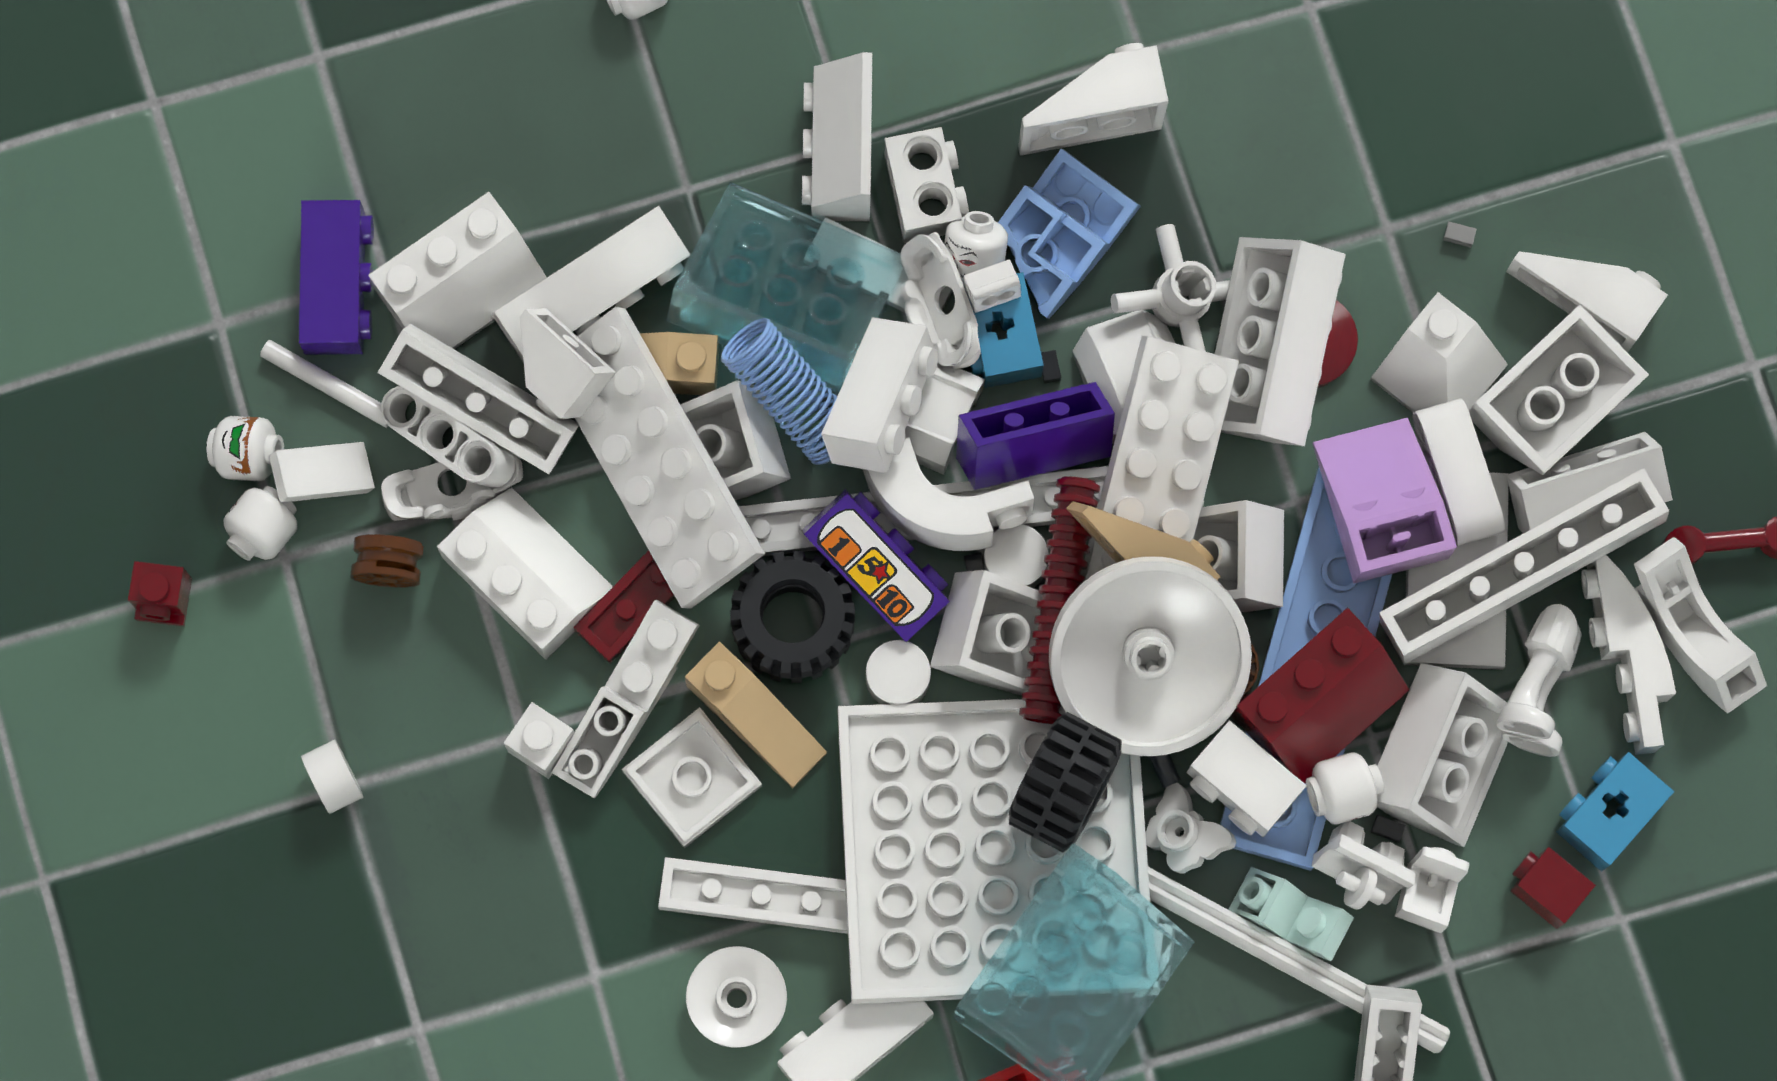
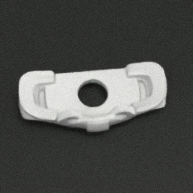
[900,232,981,369]
[381,452,523,521]

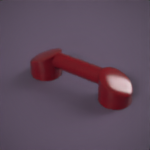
[1662,516,1777,566]

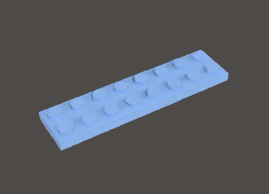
[1220,467,1392,871]

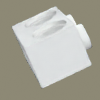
[884,127,969,243]

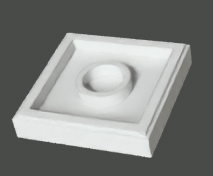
[622,707,762,848]

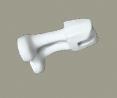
[1496,604,1582,757]

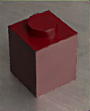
[1510,847,1596,929]

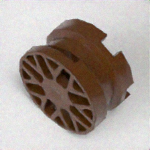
[350,534,424,587]

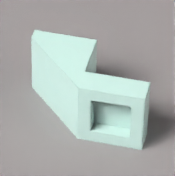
[1228,867,1354,961]

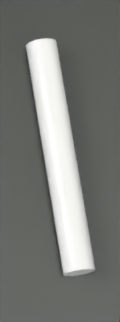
[260,340,388,428]

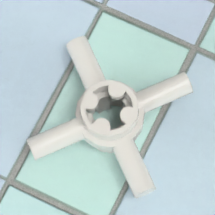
[1111,224,1230,352]

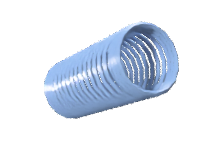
[721,318,837,465]

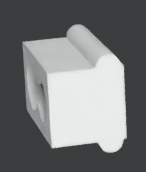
[964,259,1021,313]

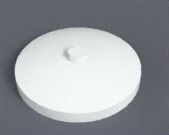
[1049,557,1252,756]

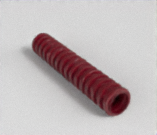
[1019,476,1100,724]

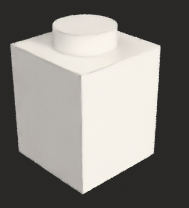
[504,702,575,779]

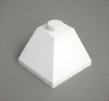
[1370,292,1508,413]

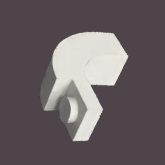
[863,437,1034,551]
[1634,537,1767,714]

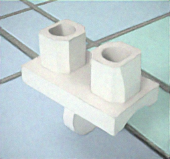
[1311,821,1416,910]

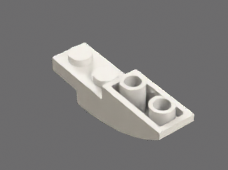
[1582,555,1676,755]
[551,600,700,798]

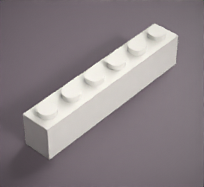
[1379,468,1669,665]

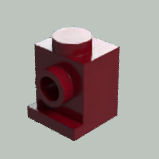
[128,561,192,627]

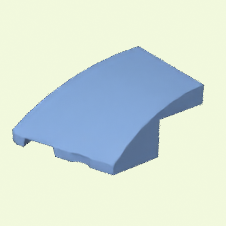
[998,148,1141,318]

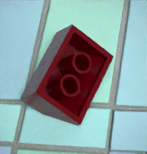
[1231,607,1409,784]

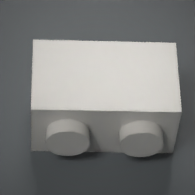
[1187,720,1307,837]

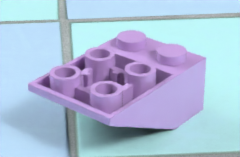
[1312,417,1457,584]

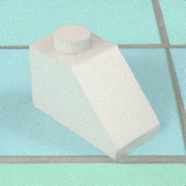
[520,308,616,419]

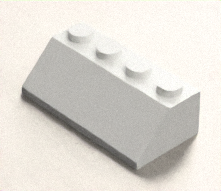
[1215,237,1346,447]

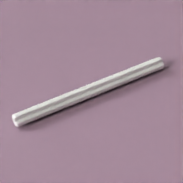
[1148,867,1450,1053]

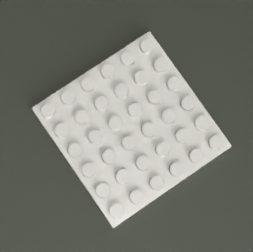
[837,699,1156,1004]

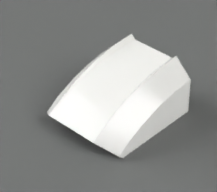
[1072,310,1175,444]
[905,363,985,475]

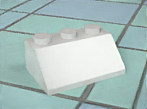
[802,52,872,221]
[368,192,547,349]
[1469,305,1649,475]
[437,487,613,659]
[1377,663,1508,847]

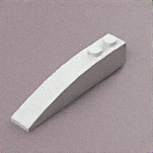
[1354,985,1422,1081]

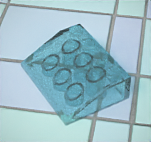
[667,182,904,394]
[954,843,1195,1081]

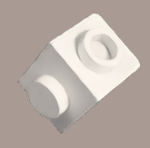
[1395,847,1470,933]

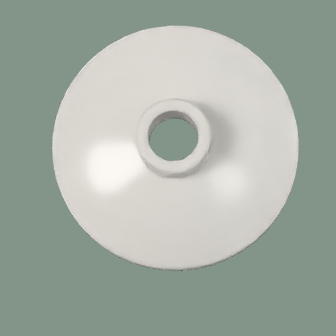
[686,946,787,1048]

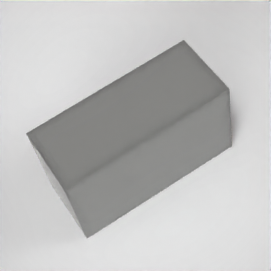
[1443,222,1477,248]

